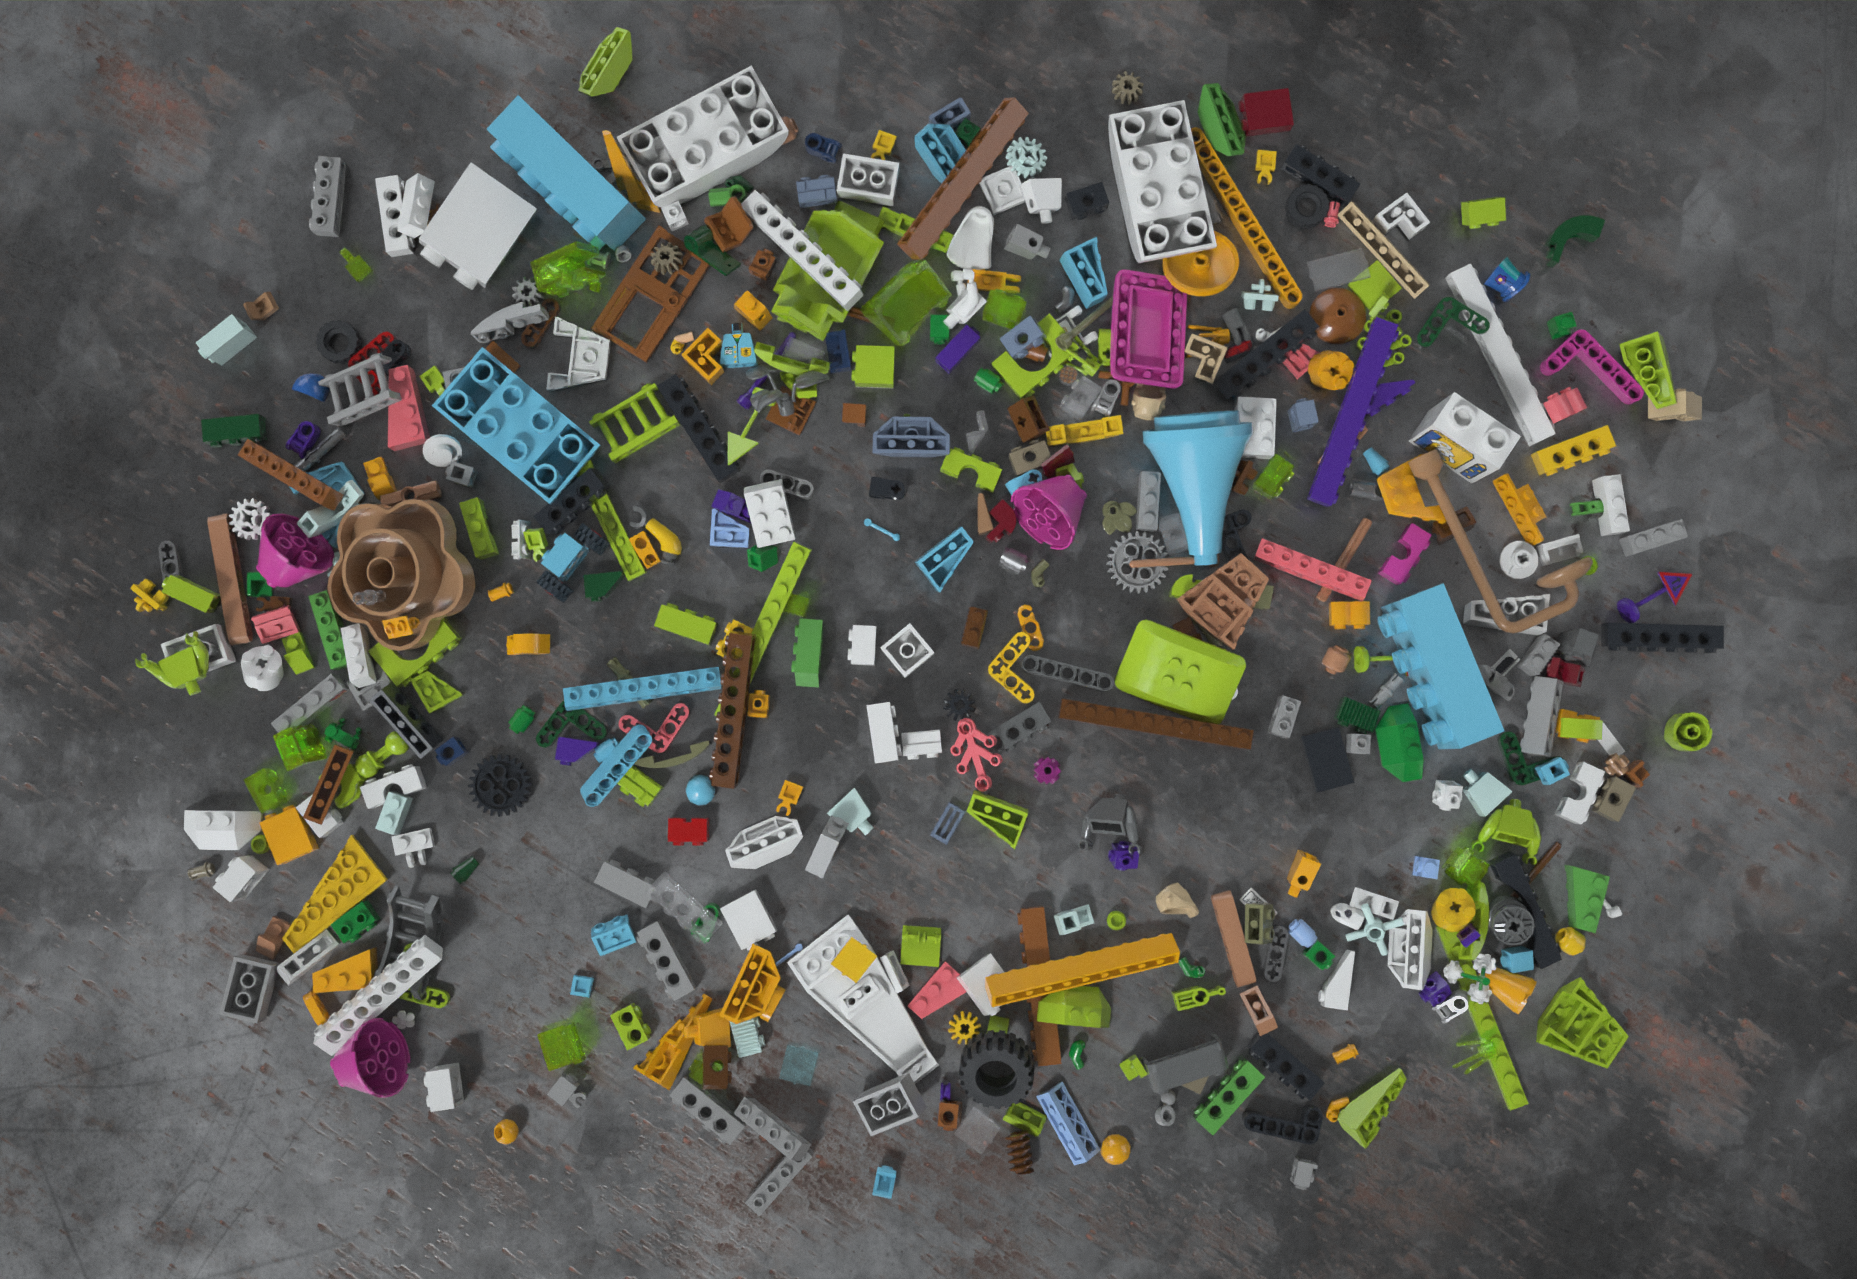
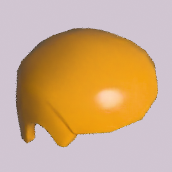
[1100,1134,1131,1165]

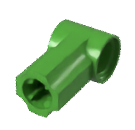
[709,185,748,207]

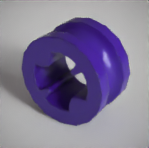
[940,1083,951,1101]

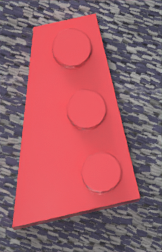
[907,961,966,1019]

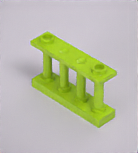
[589,383,680,464]

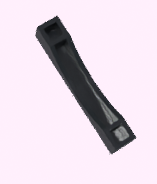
[1488,851,1562,969]

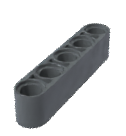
[1021,655,1114,692]

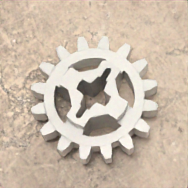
[229,498,273,540]

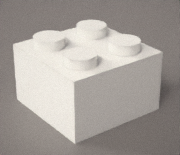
[880,623,935,678]
[212,855,270,902]
[424,1063,464,1112]

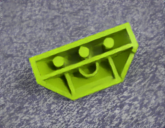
[578,27,633,97]
[1037,986,1111,1028]

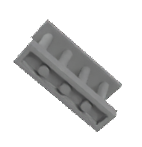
[318,353,402,427]

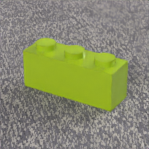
[654,603,718,646]

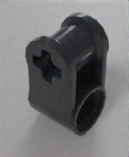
[380,340,411,376]
[868,477,906,500]

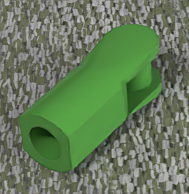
[1569,500,1604,516]

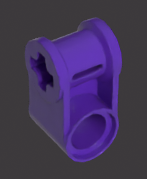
[285,421,321,459]

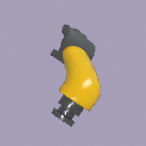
[630,505,682,566]

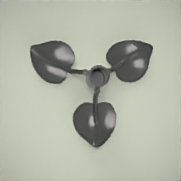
[746,362,830,416]

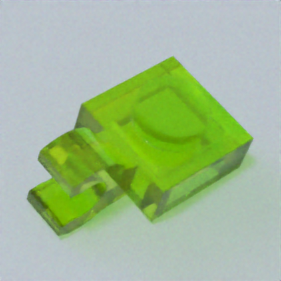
[339,247,373,283]

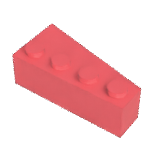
[388,365,430,451]

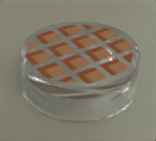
[1059,366,1078,386]

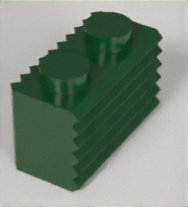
[1333,697,1381,734]

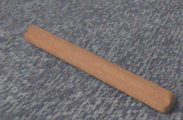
[1316,518,1372,602]

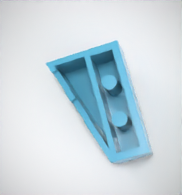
[915,527,973,593]

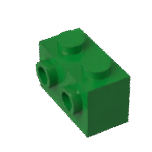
[330,900,381,944]

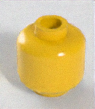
[1555,927,1586,956]

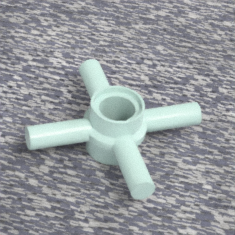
[1345,903,1404,956]

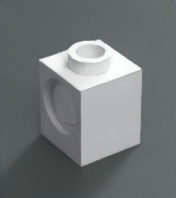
[661,201,689,231]

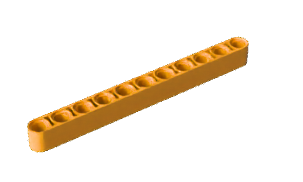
[1191,127,1302,309]

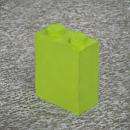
[162,575,221,613]

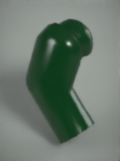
[725,175,754,193]

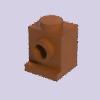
[748,249,777,281]

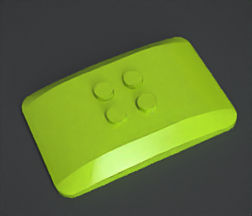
[1115,619,1246,724]

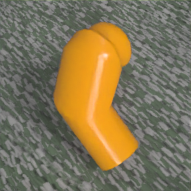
[1326,1097,1350,1122]

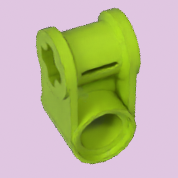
[1098,328,1111,367]

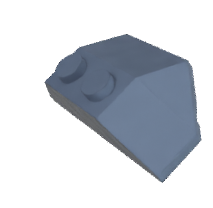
[873,417,950,458]

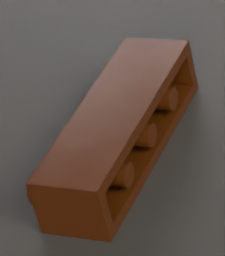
[303,744,354,825]

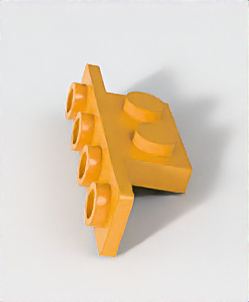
[1493,473,1546,546]

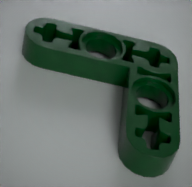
[1417,297,1490,347]
[536,701,608,748]
[1497,732,1565,785]

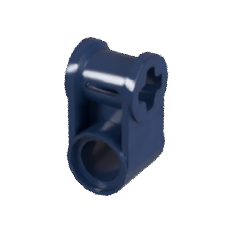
[805,133,842,164]

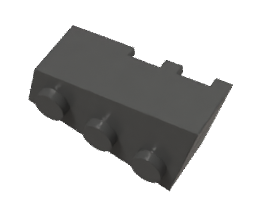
[1553,628,1599,667]

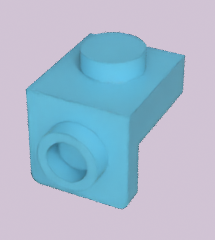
[872,1166,897,1199]

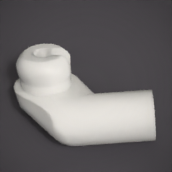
[1256,328,1280,343]

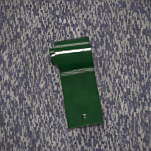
[684,225,741,276]

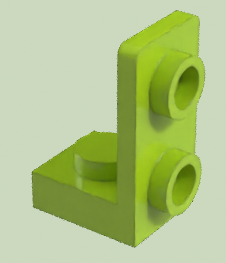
[1368,293,1402,336]

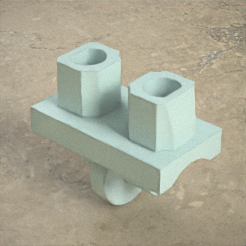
[1241,279,1279,311]

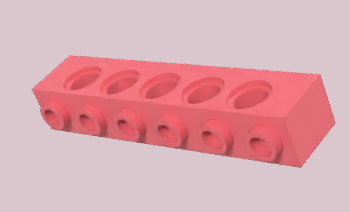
[1254,538,1372,601]

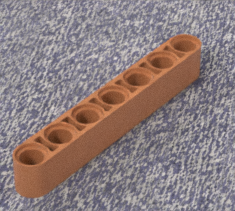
[207,513,253,646]

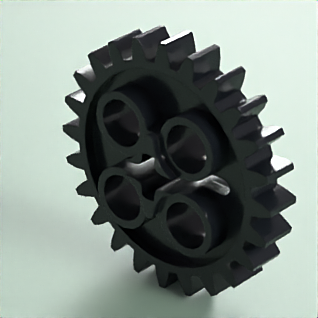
[468,754,532,817]

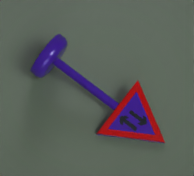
[1617,572,1692,623]

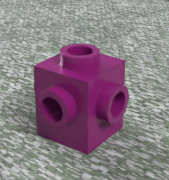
[1033,757,1061,784]

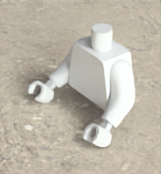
[943,269,987,329]

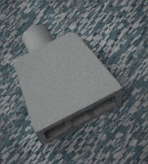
[1003,224,1050,260]

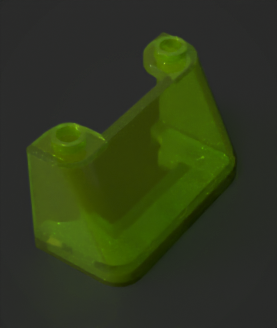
[860,259,952,346]

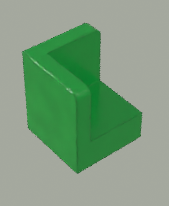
[747,545,778,572]
[247,572,273,597]

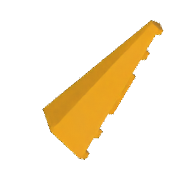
[602,130,645,203]
[633,994,712,1091]

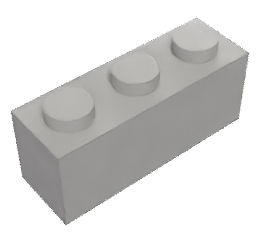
[1136,471,1161,532]
[1619,519,1688,557]
[594,859,659,908]

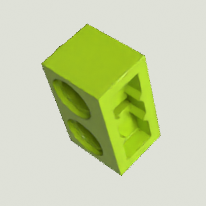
[610,1003,652,1051]

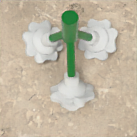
[1443,953,1496,1004]

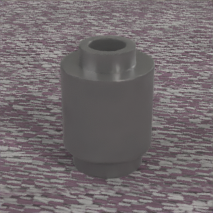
[1000,547,1029,573]

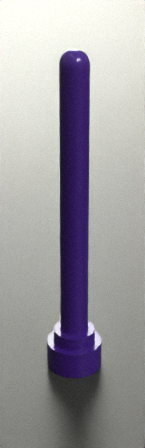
[736,332,797,410]

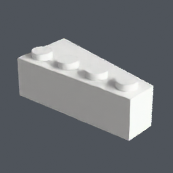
[1463,594,1550,636]

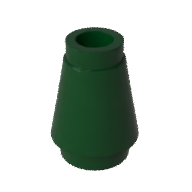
[450,856,480,884]

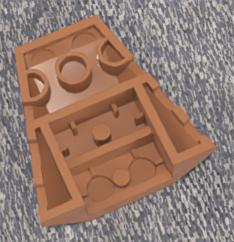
[1177,553,1269,650]

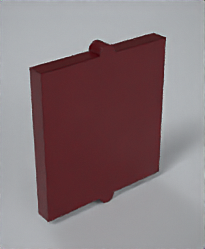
[1041,445,1075,479]

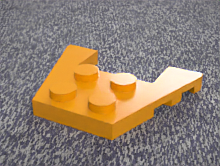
[1376,454,1446,524]

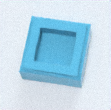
[570,975,594,998]

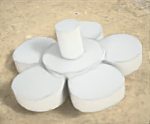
[392,1011,415,1029]

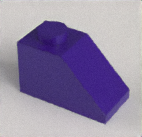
[555,737,600,766]

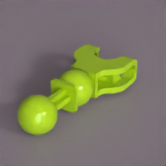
[318,731,410,808]

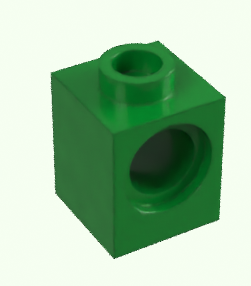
[930,315,949,345]
[1302,940,1335,971]

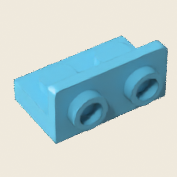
[591,915,636,956]

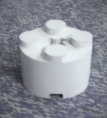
[241,645,284,691]

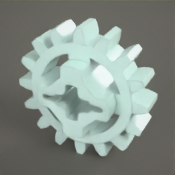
[1005,137,1047,178]

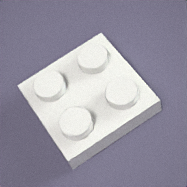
[979,165,1026,216]

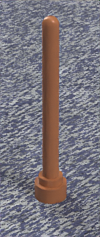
[1129,554,1220,568]

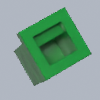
[1547,312,1577,340]

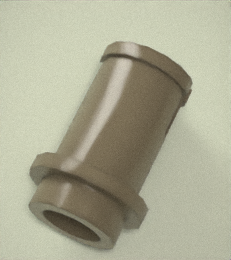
[188,862,216,881]

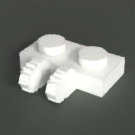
[392,828,435,868]

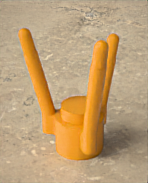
[1186,325,1230,358]

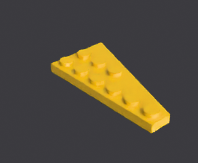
[282,835,388,954]

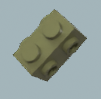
[1245,903,1275,945]

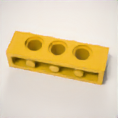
[1531,425,1616,476]

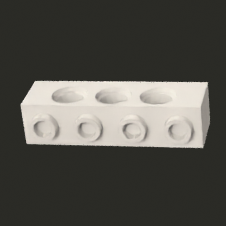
[375,175,415,257]

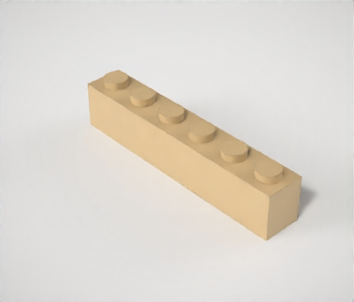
[1337,201,1430,299]

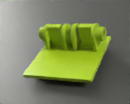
[900,925,941,967]

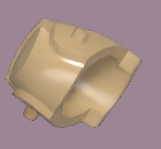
[1131,383,1166,421]
[1156,883,1199,918]

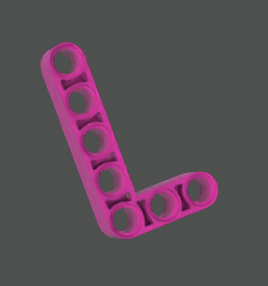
[1540,329,1644,405]

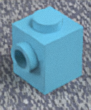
[1500,946,1534,973]

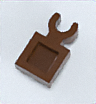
[256,596,292,612]

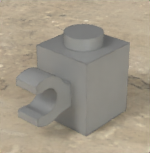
[547,1073,588,1108]

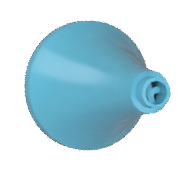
[1143,410,1253,565]

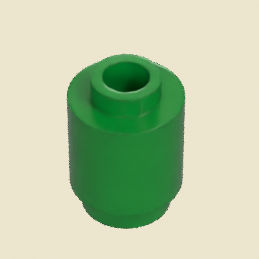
[974,368,1003,394]
[508,705,536,734]

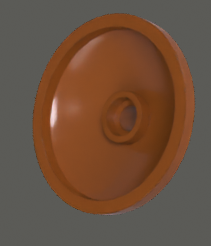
[1309,288,1366,344]

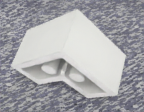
[1372,193,1430,240]

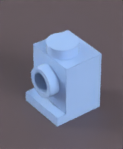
[1412,856,1440,879]

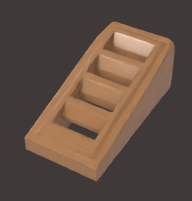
[978,493,993,535]

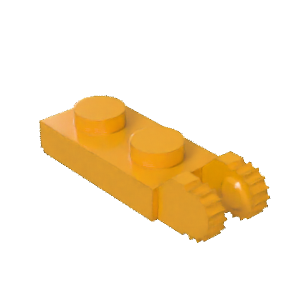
[968,269,1021,293]

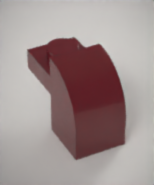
[986,499,1016,544]
[1546,657,1585,687]

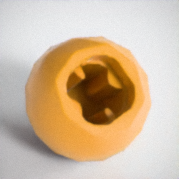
[494,1119,519,1145]

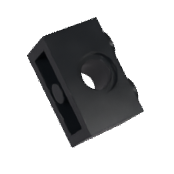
[1065,182,1109,220]

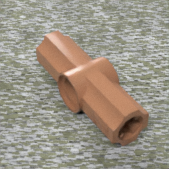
[380,480,442,507]

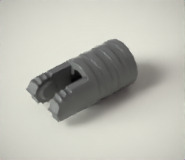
[1222,308,1251,345]

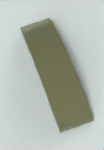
[634,740,712,768]

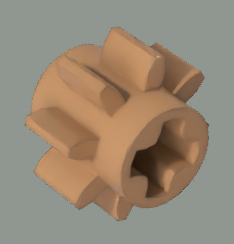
[1604,753,1630,777]

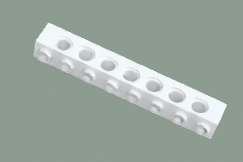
[741,190,863,311]
[313,935,443,1056]

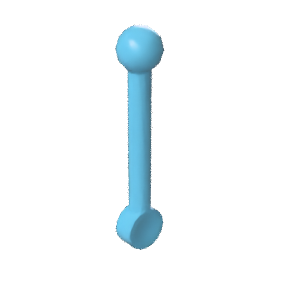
[864,519,900,541]

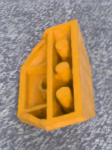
[719,944,781,1024]

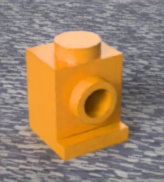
[747,690,770,718]

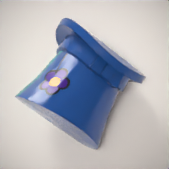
[1483,257,1530,303]

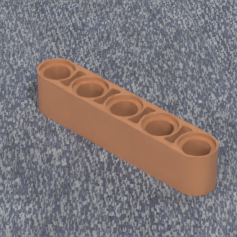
[1211,890,1256,988]

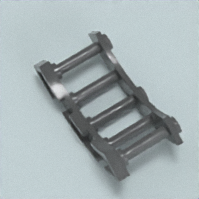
[374,885,442,1000]

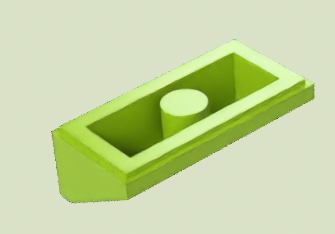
[1003,1102,1047,1137]

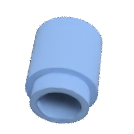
[1288,919,1318,948]

